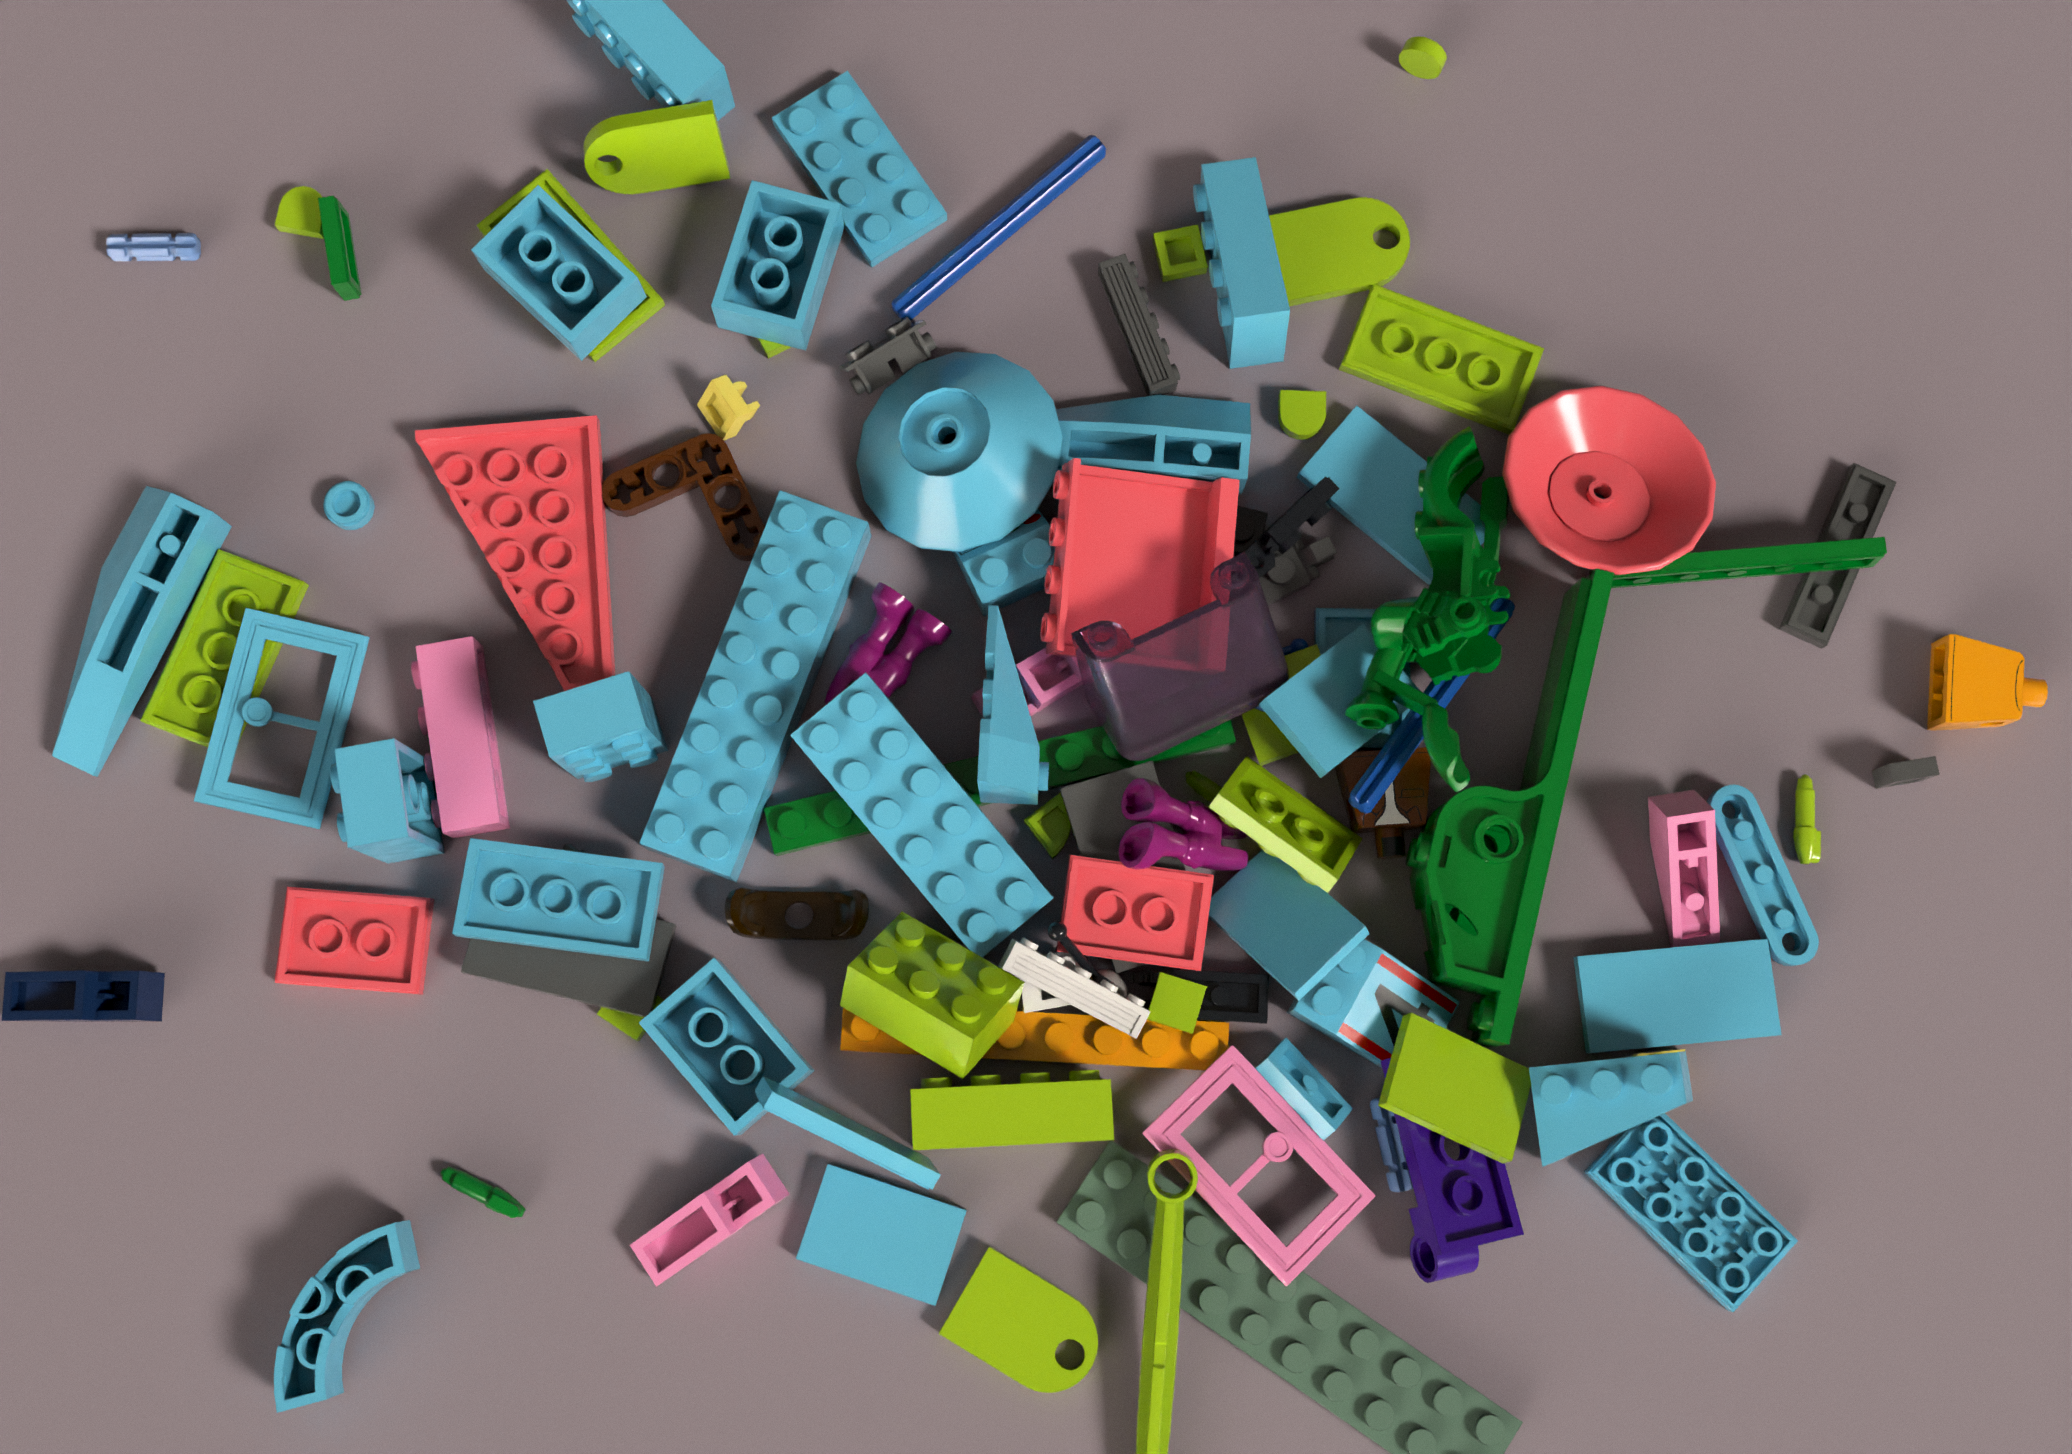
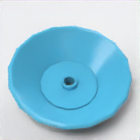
[856,352,1063,552]

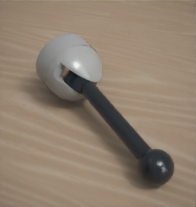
[1048,922,1128,997]

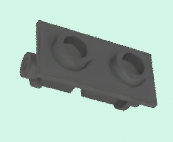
[839,317,937,395]

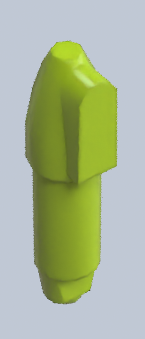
[1793,774,1821,864]

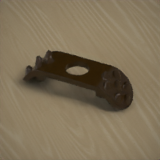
[725,887,869,940]

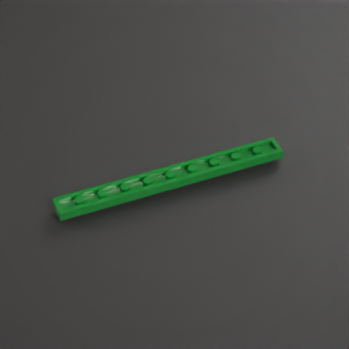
[764,696,1236,856]

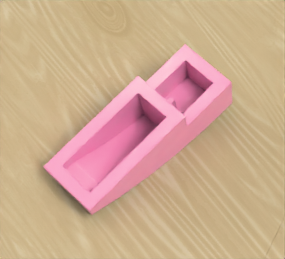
[630,1154,789,1287]

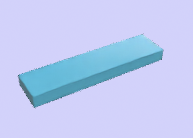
[755,1076,941,1190]

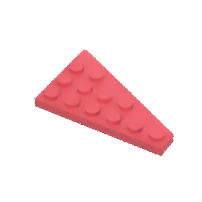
[415,415,615,691]

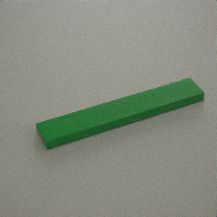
[1589,537,1887,588]

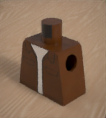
[1335,747,1431,859]

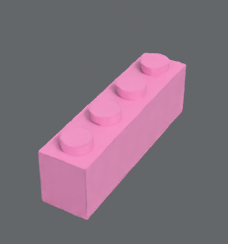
[411,636,510,839]

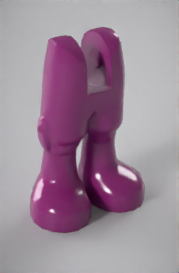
[824,582,952,705]
[1119,778,1248,871]

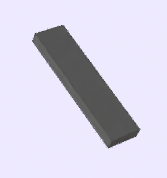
[1779,463,1897,649]

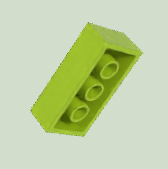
[910,1070,1114,1150]

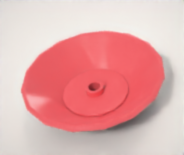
[1502,386,1716,575]

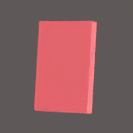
[1056,854,1214,971]
[274,887,434,995]

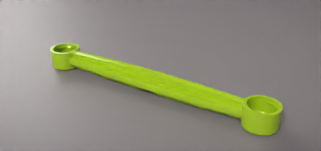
[1136,1149,1198,1454]

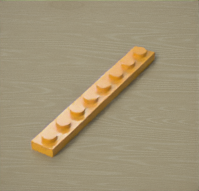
[840,1008,1229,1071]

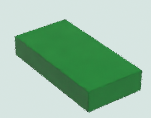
[318,195,362,301]

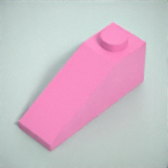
[1648,790,1720,947]

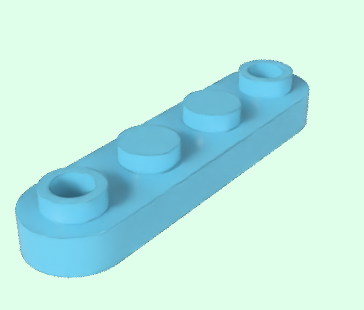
[1706,785,1819,966]

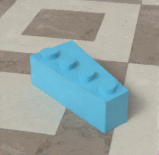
[1193,157,1290,369]

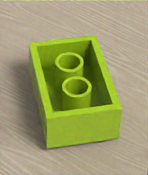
[840,911,1025,1079]

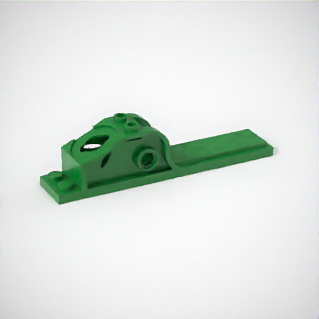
[1406,568,1614,1047]

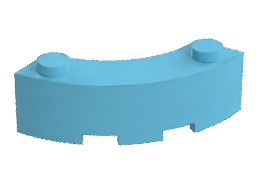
[274,1220,420,1413]

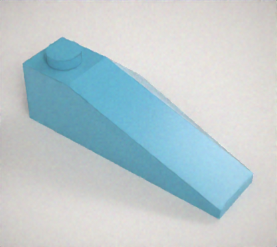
[977,605,1049,805]

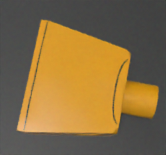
[1927,634,2048,731]

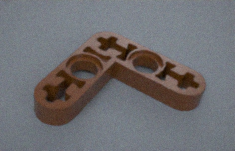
[602,433,765,561]

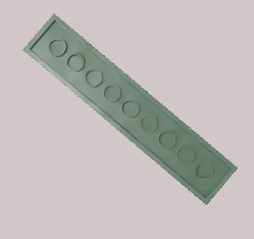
[1056,1140,1523,1454]

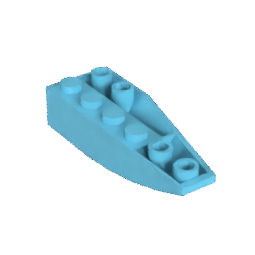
[1056,395,1251,495]
[52,486,232,777]

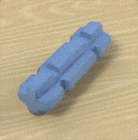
[106,233,201,261]
[1369,1097,1413,1193]

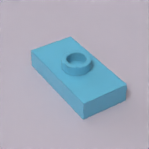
[1255,1038,1353,1141]

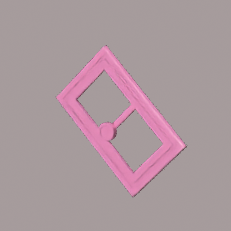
[1142,1045,1376,1286]

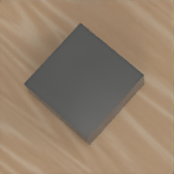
[1872,756,1940,789]

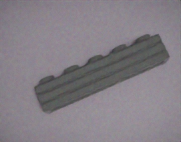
[1098,254,1180,396]

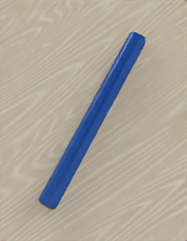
[891,135,1106,321]
[1348,598,1515,814]

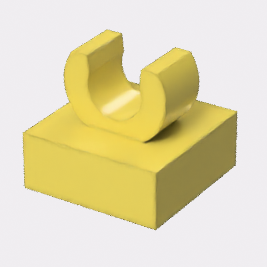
[697,374,760,441]

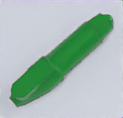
[440,1166,526,1218]

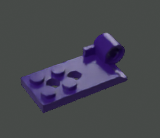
[1380,1058,1524,1283]

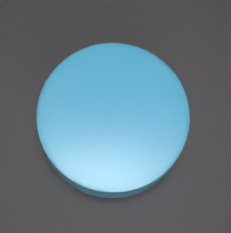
[323,481,375,530]

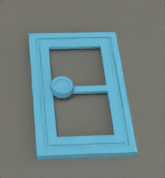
[194,608,370,829]

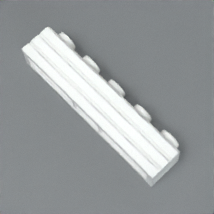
[998,937,1150,1039]

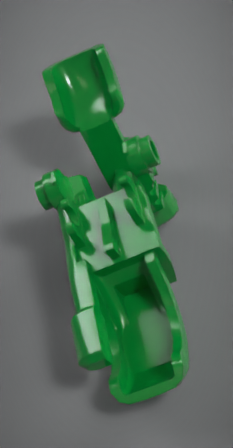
[1345,426,1510,792]

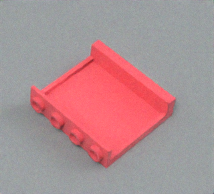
[1040,458,1240,672]

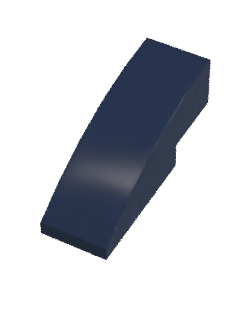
[2,970,165,1022]

